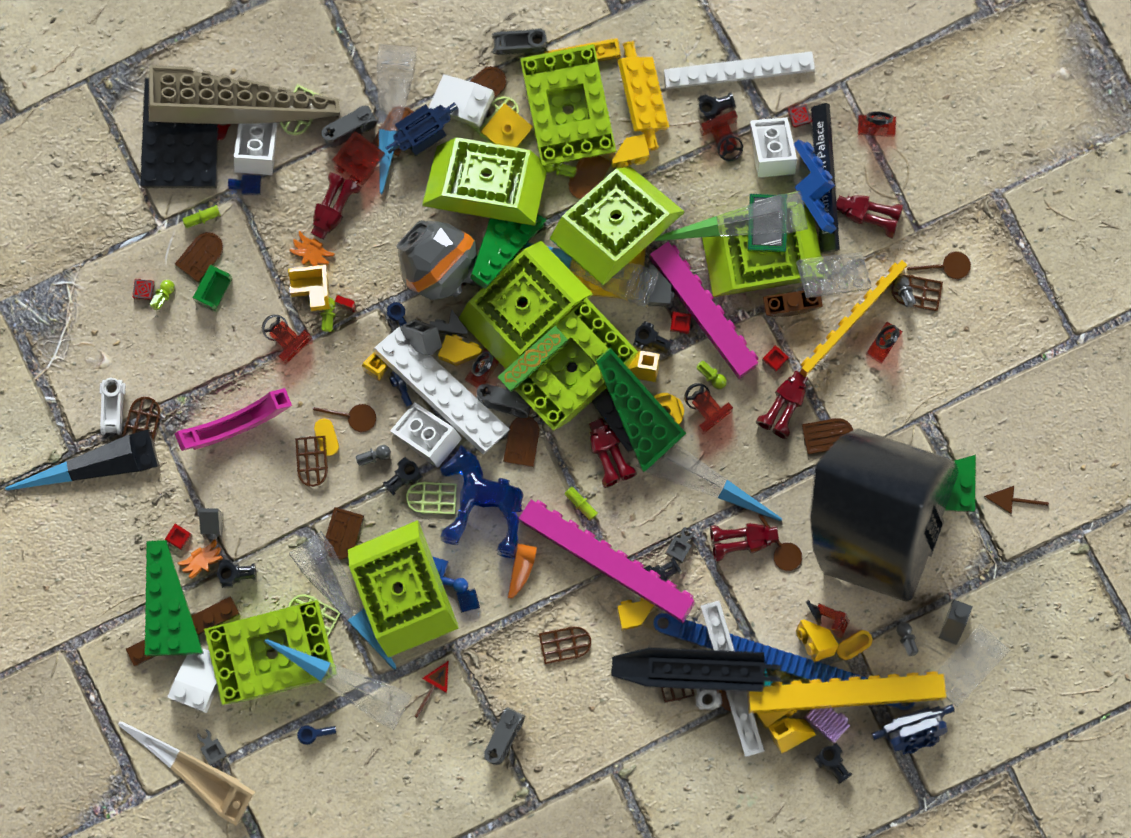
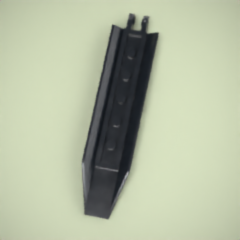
[611,648,781,692]

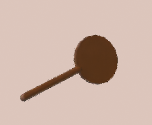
[907,251,971,279]
[313,404,376,432]
[758,514,802,571]

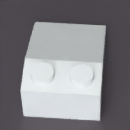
[429,74,495,129]
[750,118,797,177]
[234,122,277,175]
[390,402,462,468]
[168,648,218,713]

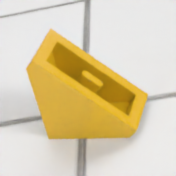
[362,353,389,381]

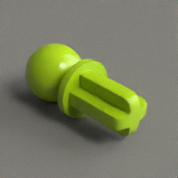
[544,162,577,178]
[150,280,175,310]
[320,297,336,332]
[696,361,727,389]

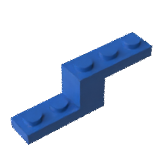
[794,140,836,233]

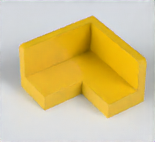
[288,265,330,311]

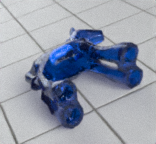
[440,445,524,559]

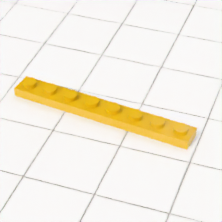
[799,260,907,377]

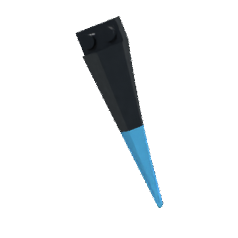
[5,429,160,490]

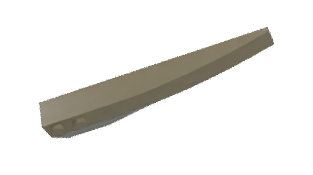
[149,65,340,124]

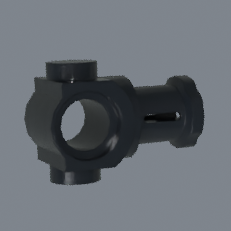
[697,92,736,123]
[633,321,673,355]
[383,457,423,496]
[643,558,682,582]
[217,560,257,588]
[814,743,853,785]

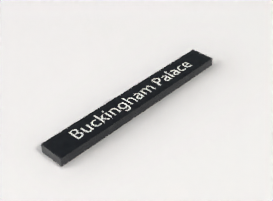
[811,103,840,254]

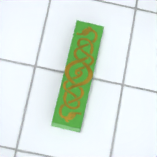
[498,326,568,392]

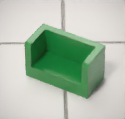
[193,265,233,311]

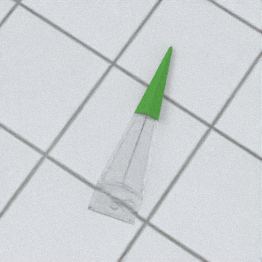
[654,191,808,241]

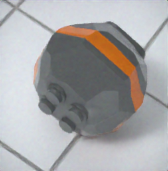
[396,220,477,300]

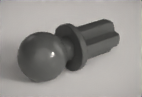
[894,276,916,308]
[356,445,391,466]
[896,622,919,656]

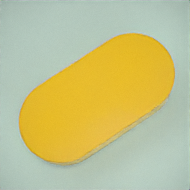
[314,418,339,456]
[836,630,873,660]

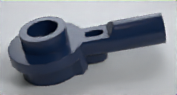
[387,302,407,326]
[389,371,413,407]
[297,725,337,745]

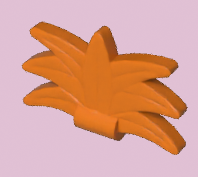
[290,231,335,266]
[178,540,223,579]

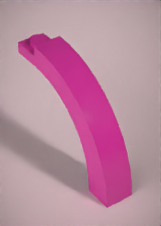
[175,388,292,451]

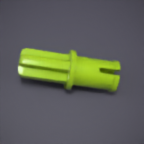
[183,205,221,228]
[565,487,598,521]

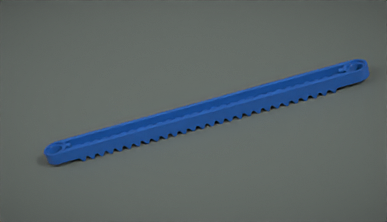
[653,613,915,711]

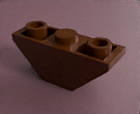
[763,288,823,317]

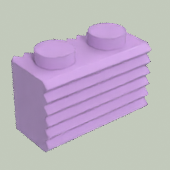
[804,708,850,744]

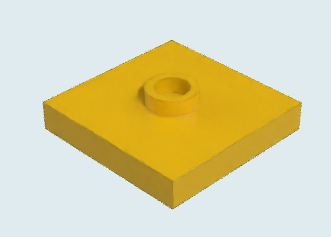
[480,103,533,148]

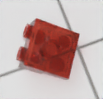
[332,131,385,186]

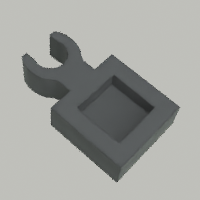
[665,527,694,563]
[197,729,228,766]

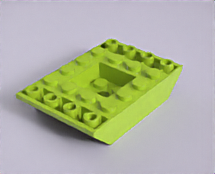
[520,44,616,166]
[422,137,547,226]
[550,167,684,285]
[702,204,825,298]
[459,241,593,369]
[515,297,638,431]
[348,520,459,658]
[204,600,337,705]

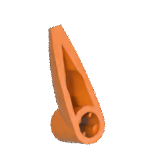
[508,544,537,599]

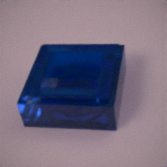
[456,588,480,613]

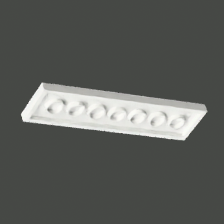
[373,326,510,455]

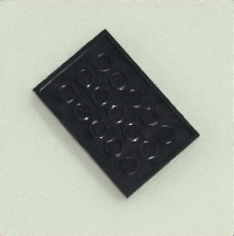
[140,78,219,188]

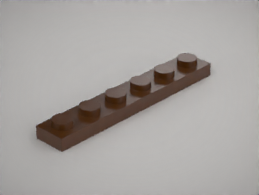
[126,596,240,667]

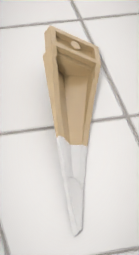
[118,722,255,826]

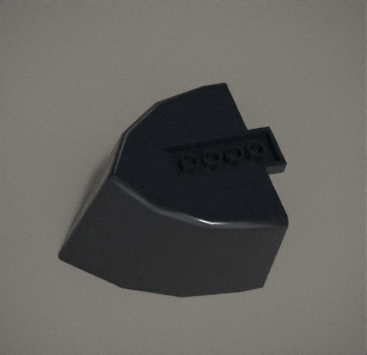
[810,428,959,602]

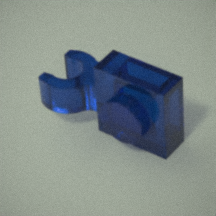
[228,175,261,195]

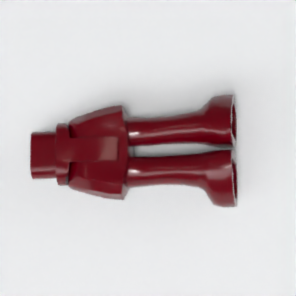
[311,172,362,240]
[837,195,904,239]
[755,371,808,439]
[589,418,637,488]
[710,523,779,562]

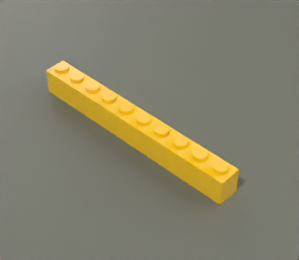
[747,671,946,714]

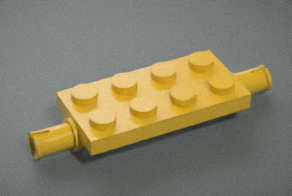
[618,41,669,151]

